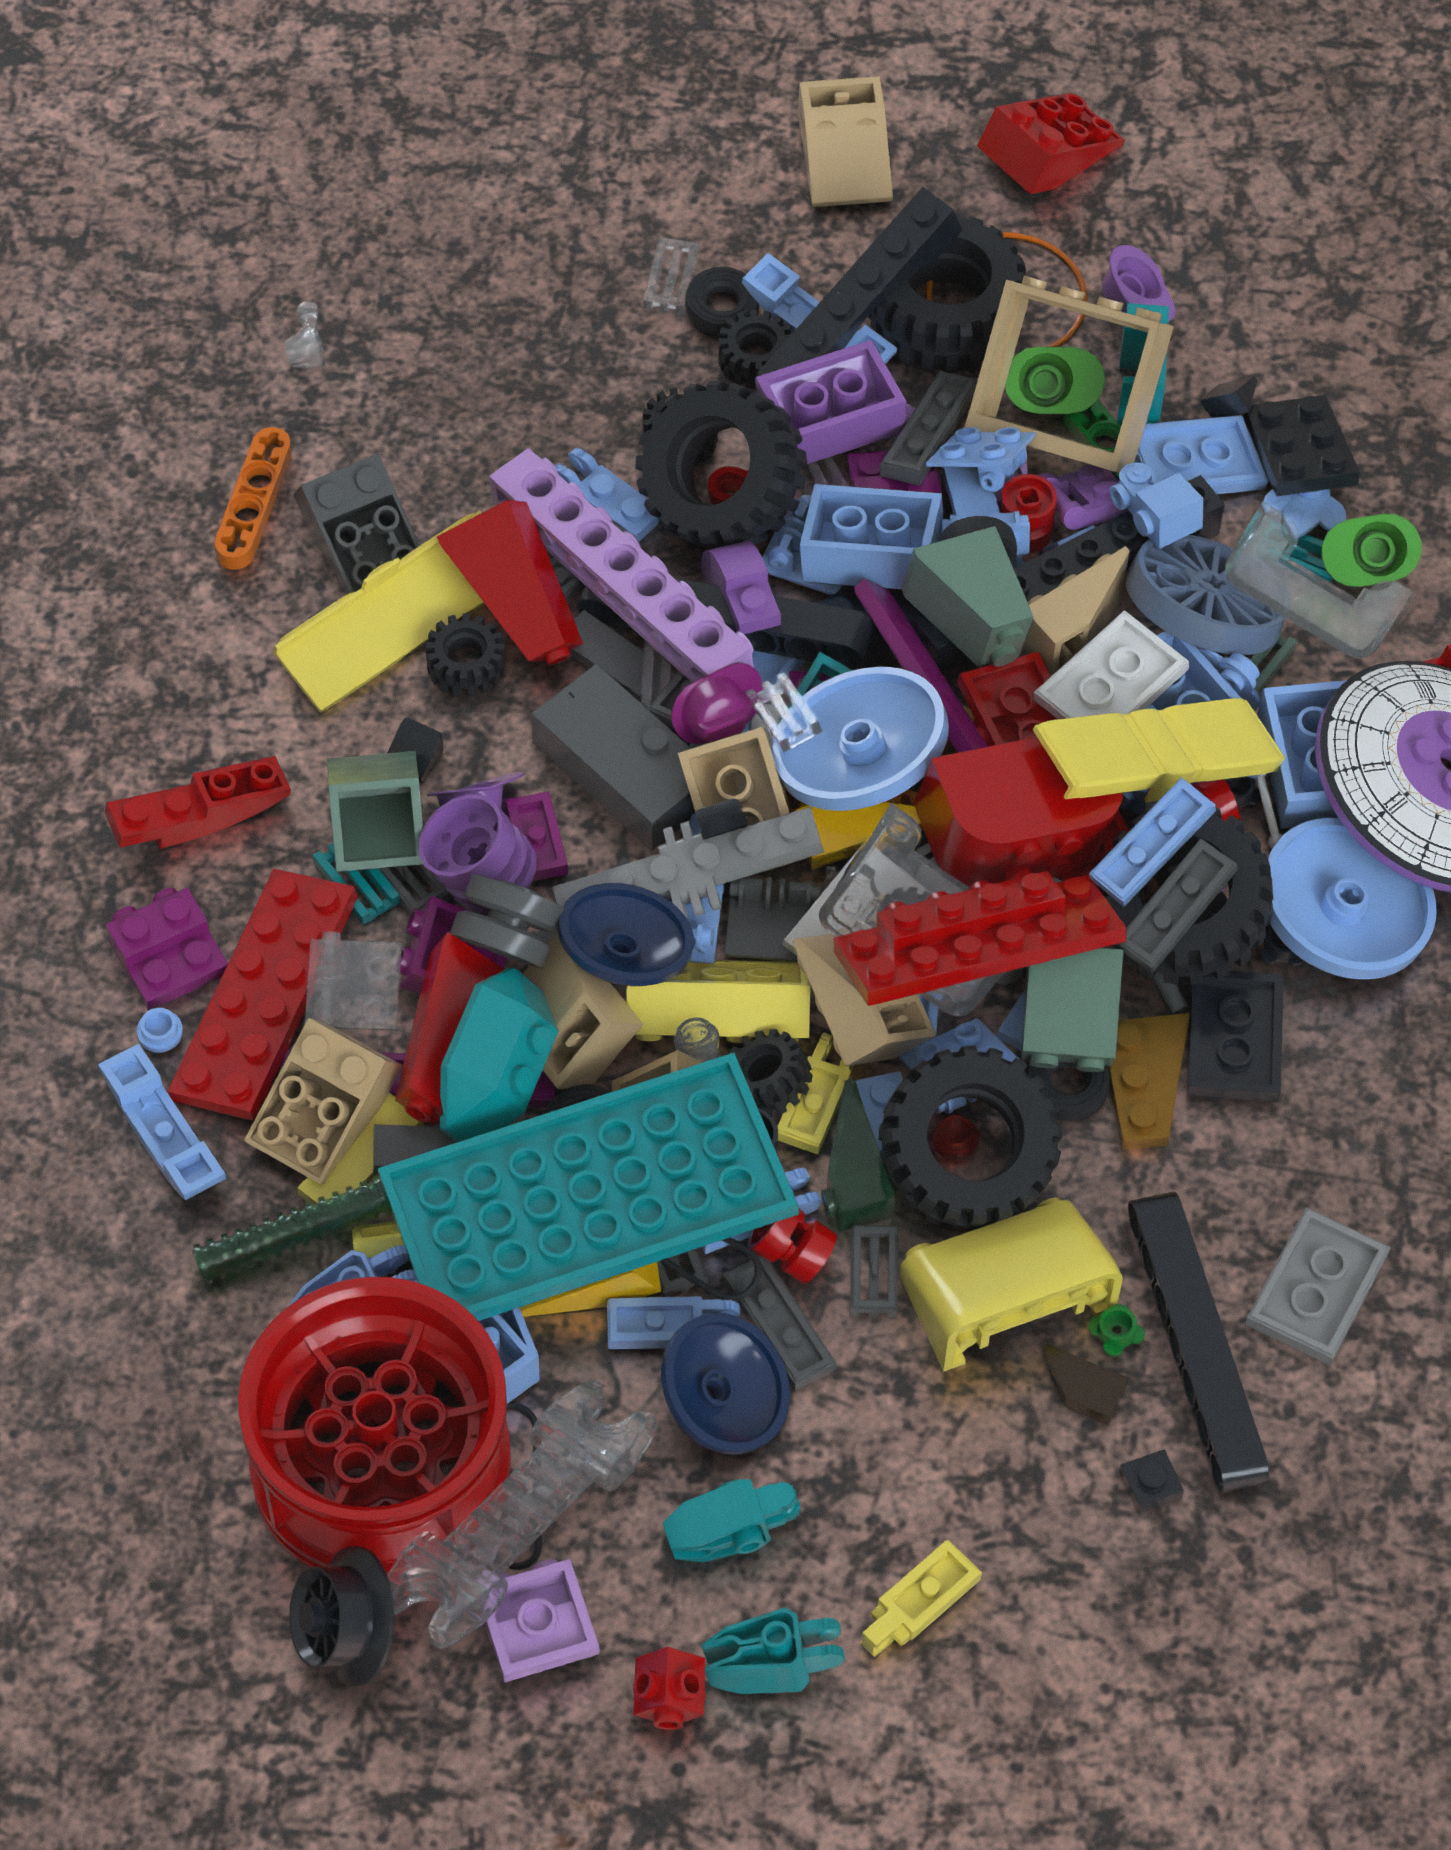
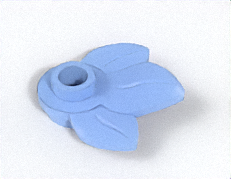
[1262,489,1346,539]
[1198,647,1261,712]

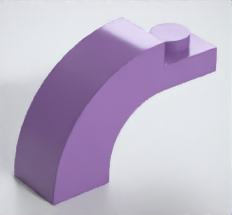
[701,540,781,634]

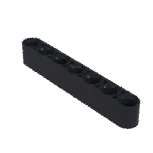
[577,577,875,668]
[1128,1191,1269,1494]

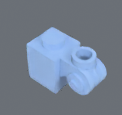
[1109,463,1203,549]

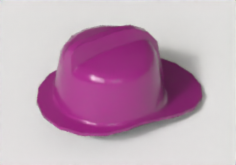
[671,662,764,745]

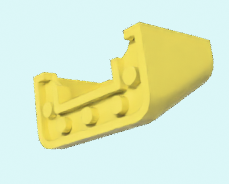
[899,1197,1123,1372]

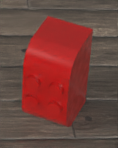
[914,737,1123,886]

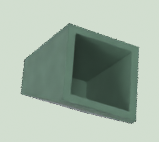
[901,526,1034,668]
[327,751,423,872]
[1021,948,1123,1072]

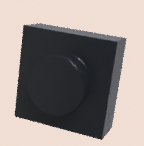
[1119,1449,1184,1514]

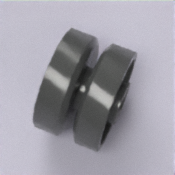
[450,874,564,969]

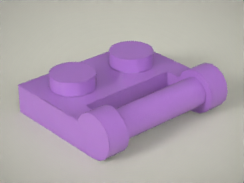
[1039,464,1129,530]

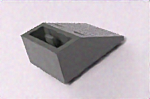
[294,453,420,594]

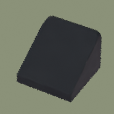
[1200,376,1257,418]
[387,717,444,783]
[695,798,748,839]

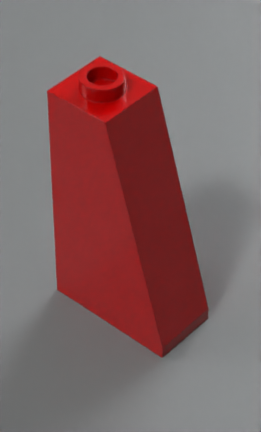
[437,500,583,666]
[395,932,504,1126]

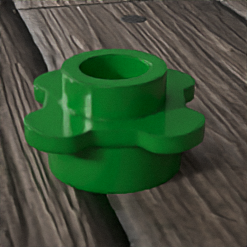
[1088,1304,1145,1357]

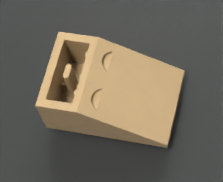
[798,76,893,207]
[1020,546,1130,676]
[523,931,643,1089]
[792,933,936,1066]
[244,1018,403,1185]

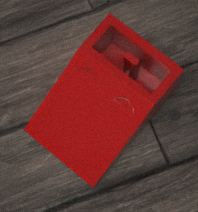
[977,93,1125,194]

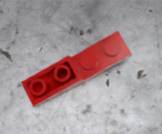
[105,756,291,849]

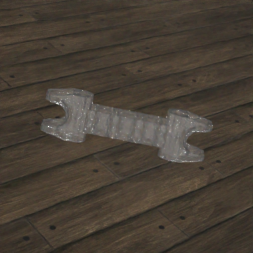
[387,1379,657,1650]

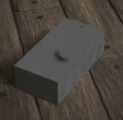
[531,664,695,851]

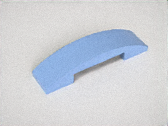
[742,253,898,364]
[98,1044,226,1200]

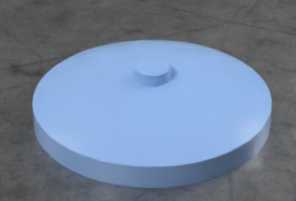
[772,667,949,811]
[1268,818,1436,979]

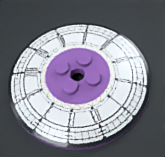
[1315,661,1451,892]

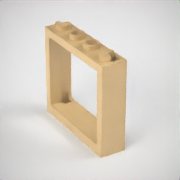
[965,276,1174,473]

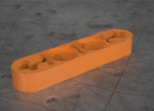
[214,427,292,570]

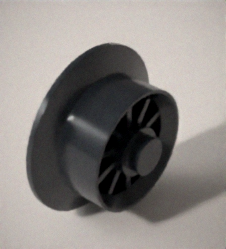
[289,1546,394,1686]

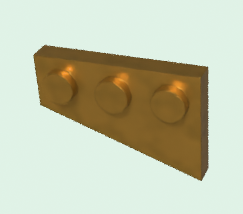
[1108,1013,1190,1150]

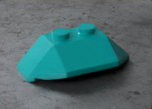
[440,967,559,1142]

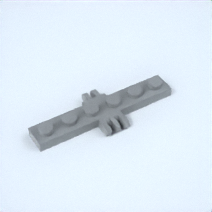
[553,807,824,918]

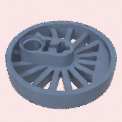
[1126,535,1289,655]

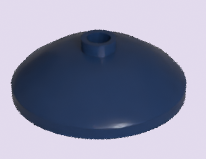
[558,883,694,987]
[661,1313,790,1455]

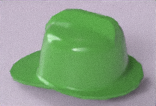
[1005,347,1105,414]
[1322,514,1422,587]

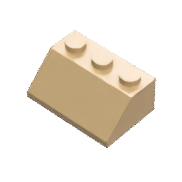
[678,727,806,874]

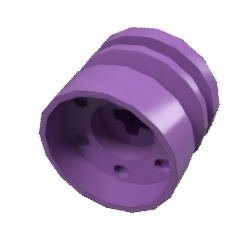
[419,794,537,914]

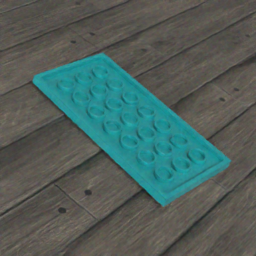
[378,1052,799,1321]

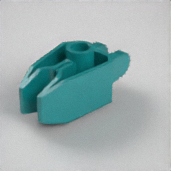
[663,1479,801,1563]
[702,1607,845,1694]

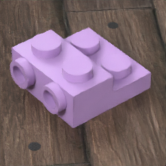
[476,1559,599,1683]

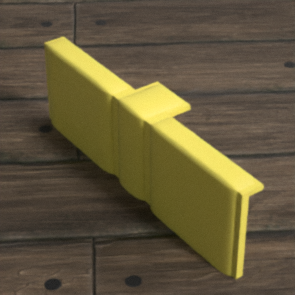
[273,510,485,713]
[1033,698,1285,802]

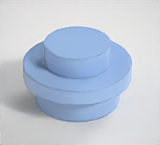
[137,1008,183,1053]

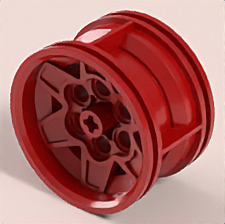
[238,1277,511,1585]

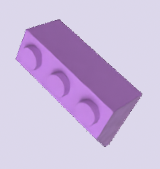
[755,340,906,467]

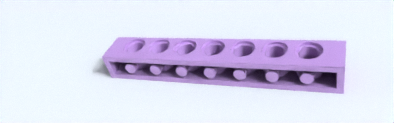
[489,448,754,682]

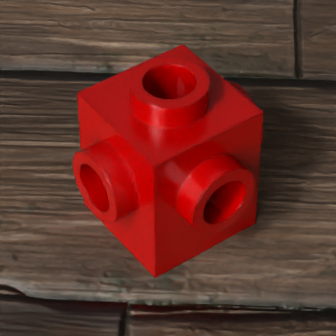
[633,1646,705,1730]

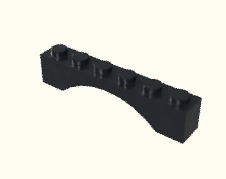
[757,187,963,376]

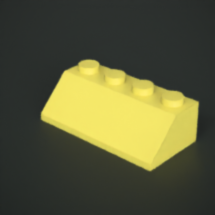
[626,960,811,1043]

